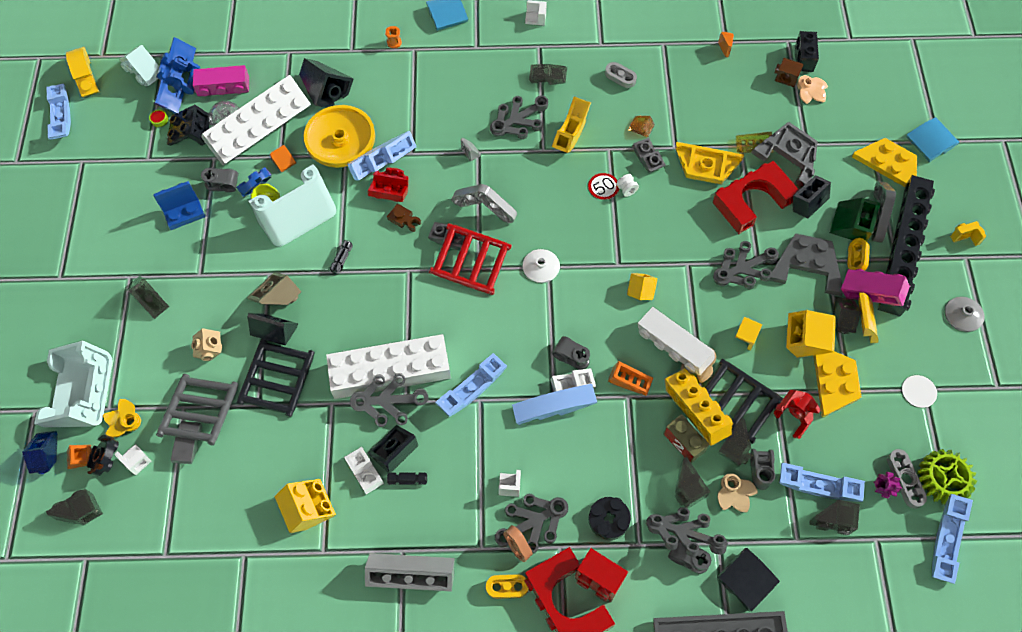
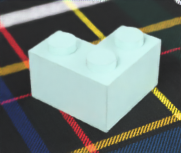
[119,45,159,87]

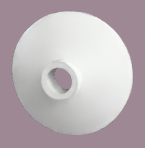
[523,249,560,283]

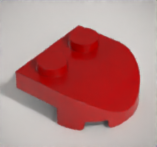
[368,167,409,202]

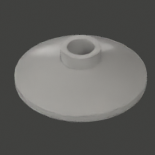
[945,297,984,332]

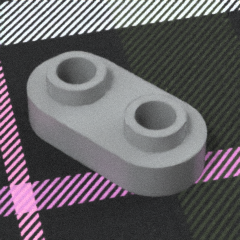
[605,62,637,88]

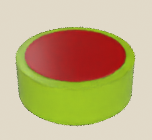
[149,110,168,127]

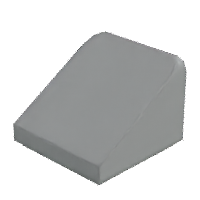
[460,138,481,161]

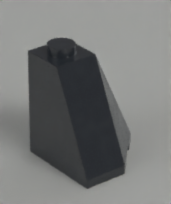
[299,58,354,108]

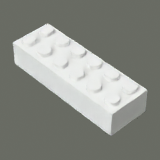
[201,75,311,165]
[326,334,451,399]

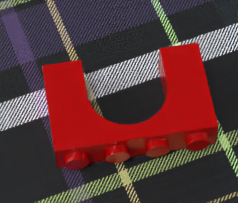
[712,160,799,234]
[524,547,615,632]

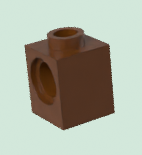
[774,58,803,87]

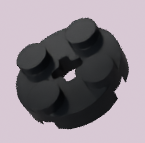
[87,435,119,477]
[588,497,631,540]

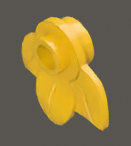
[103,399,141,437]

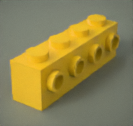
[665,368,733,446]

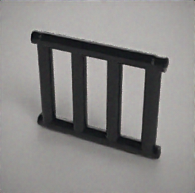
[236,339,315,417]
[704,359,783,444]

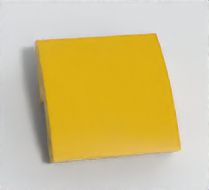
[858,293,878,343]

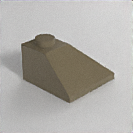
[247,272,301,305]

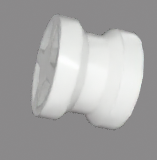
[616,174,639,197]

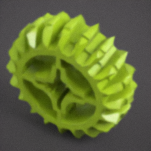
[917,449,977,505]

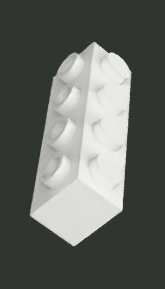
[638,307,715,376]

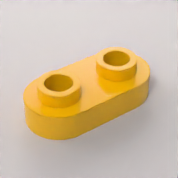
[847,238,870,271]
[486,575,528,599]

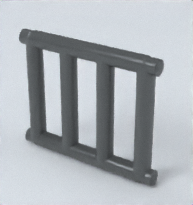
[156,374,238,446]

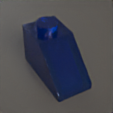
[22,431,58,474]

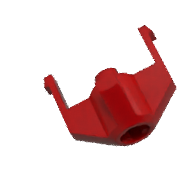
[774,390,821,439]

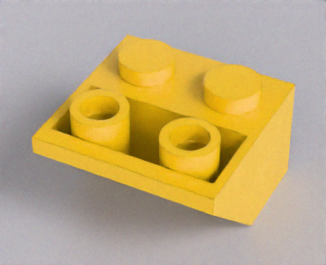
[786,310,836,358]
[274,479,336,533]

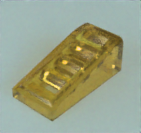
[736,131,773,153]

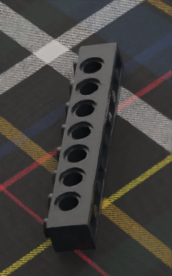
[878,175,935,316]

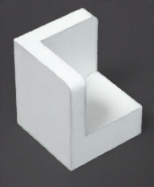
[525,0,547,26]
[114,445,152,475]
[498,470,521,497]

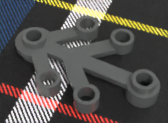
[490,95,548,139]
[713,241,779,289]
[350,373,428,427]
[495,494,569,554]
[646,507,728,557]

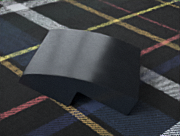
[717,548,780,612]

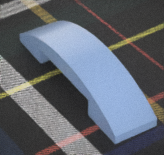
[47,83,71,140]
[436,353,507,417]
[779,463,865,502]
[932,494,973,584]

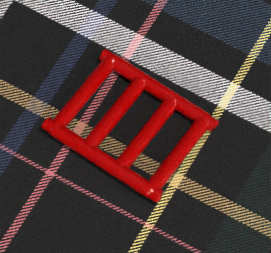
[429,223,512,295]

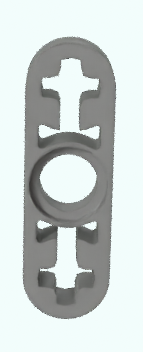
[887,449,927,509]

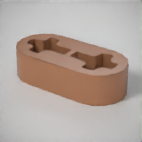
[503,525,533,562]

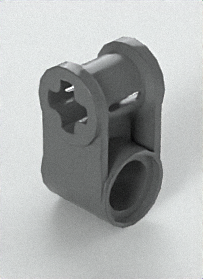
[201,168,239,192]
[552,336,590,370]
[750,449,775,490]
[668,539,712,574]

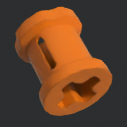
[385,26,402,49]

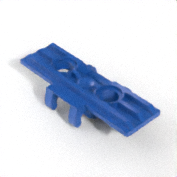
[154,37,201,114]

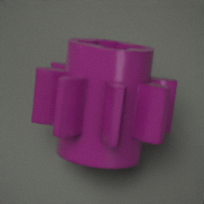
[873,472,902,499]

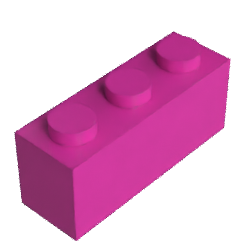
[193,65,249,96]
[841,269,910,306]

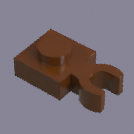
[387,203,421,232]

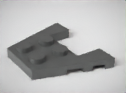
[751,122,818,187]
[769,233,843,297]

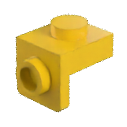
[950,221,986,246]

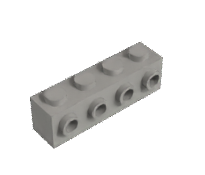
[365,553,455,592]

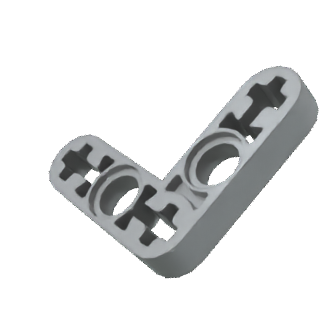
[451,184,517,223]

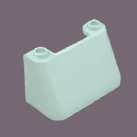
[249,164,336,246]
[34,341,112,427]

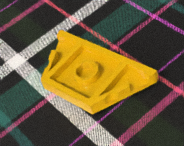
[852,138,917,187]
[675,142,744,185]
[813,351,861,417]

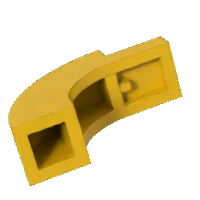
[66,47,100,98]
[552,97,591,153]

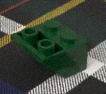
[829,198,881,242]

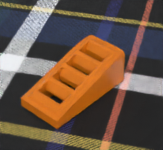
[608,361,653,396]

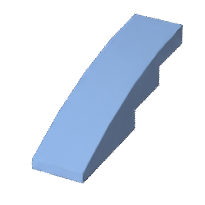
[347,131,416,180]
[512,384,597,425]

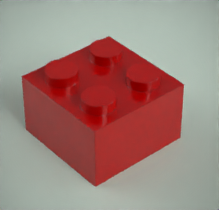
[575,548,628,602]

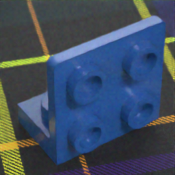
[153,181,206,230]

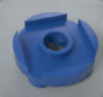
[236,167,272,197]

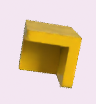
[627,273,658,300]
[736,317,763,351]

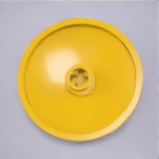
[304,105,375,168]

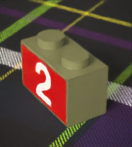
[663,414,710,464]

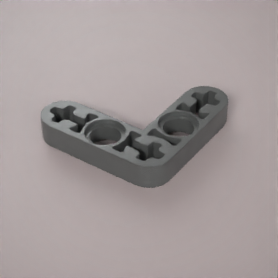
[871,181,896,243]

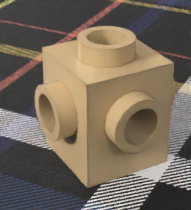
[191,328,222,361]

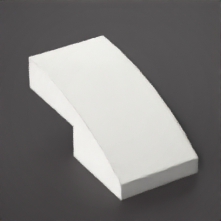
[550,369,596,392]
[344,447,384,494]

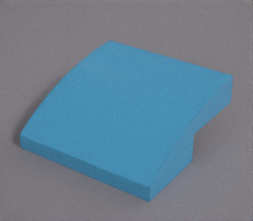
[426,0,468,31]
[906,117,959,162]

